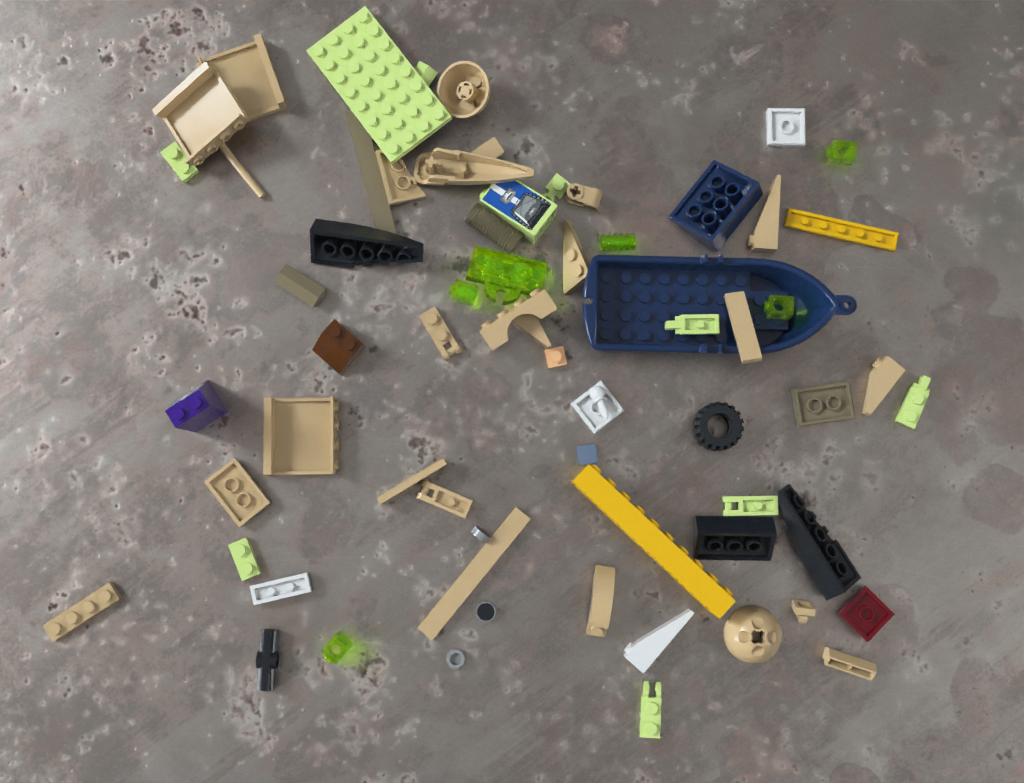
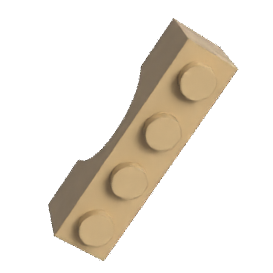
[479,288,558,351]

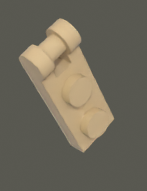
[419,306,462,361]
[416,480,473,518]

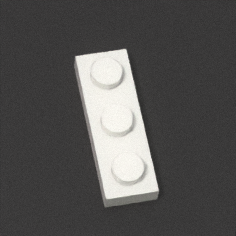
[250,572,312,605]

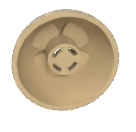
[437,61,491,118]
[724,605,782,664]

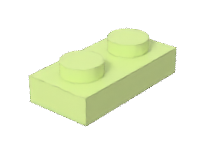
[160,141,199,183]
[228,537,262,581]

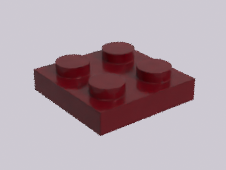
[837,586,895,642]

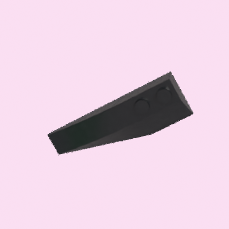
[310,219,424,268]
[777,484,861,601]

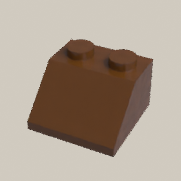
[312,319,366,375]

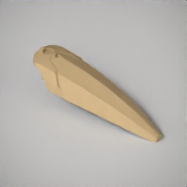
[414,148,534,186]

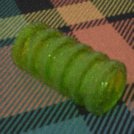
[600,233,636,251]

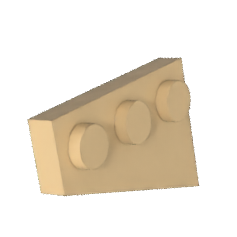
[375,149,426,206]

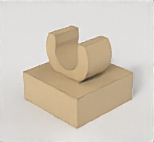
[791,599,816,623]

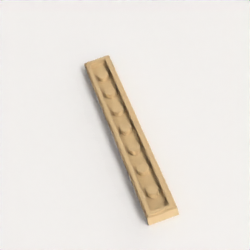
[417,507,530,640]

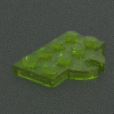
[466,246,549,305]

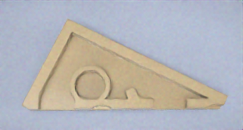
[563,220,590,295]

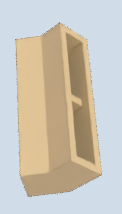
[822,646,877,681]

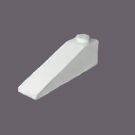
[624,609,694,673]

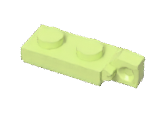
[664,314,720,335]
[895,375,931,429]

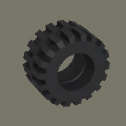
[692,402,744,451]

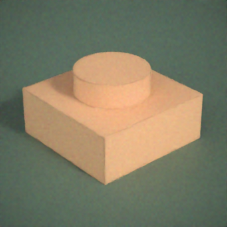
[544,346,567,369]

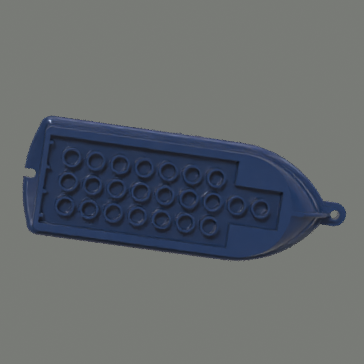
[583,254,857,354]

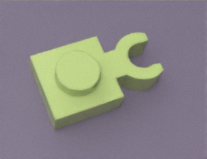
[542,173,571,203]

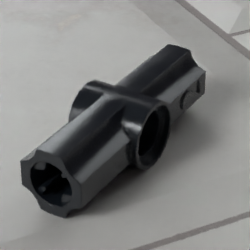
[256,629,279,691]

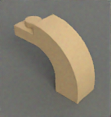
[586,565,615,637]

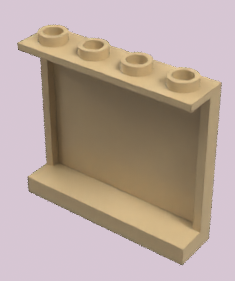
[196,33,288,122]
[152,61,250,166]
[263,396,340,475]

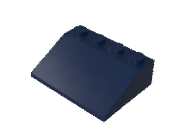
[669,160,763,252]

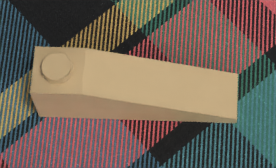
[748,175,781,254]

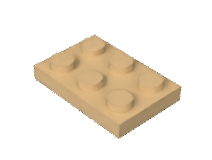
[204,458,271,527]

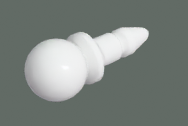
[590,386,609,419]

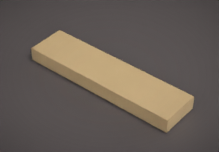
[724,291,762,364]
[377,458,448,505]

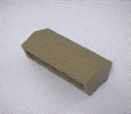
[274,264,325,307]

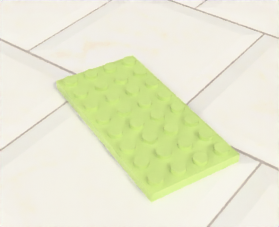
[306,6,452,164]

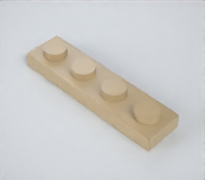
[43,582,122,642]

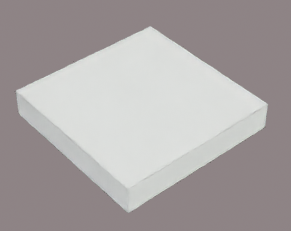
[766,108,806,147]
[571,381,625,434]

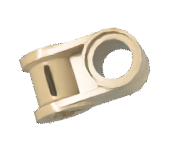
[565,183,603,212]

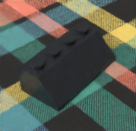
[693,516,777,561]

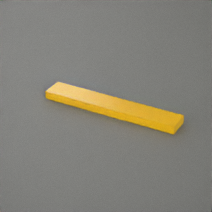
[783,208,899,252]

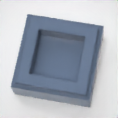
[576,444,598,466]

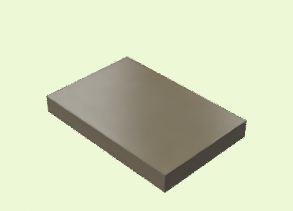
[791,381,856,427]

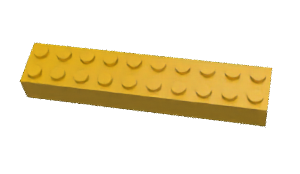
[571,464,736,619]

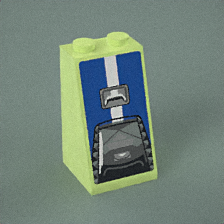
[479,180,558,245]

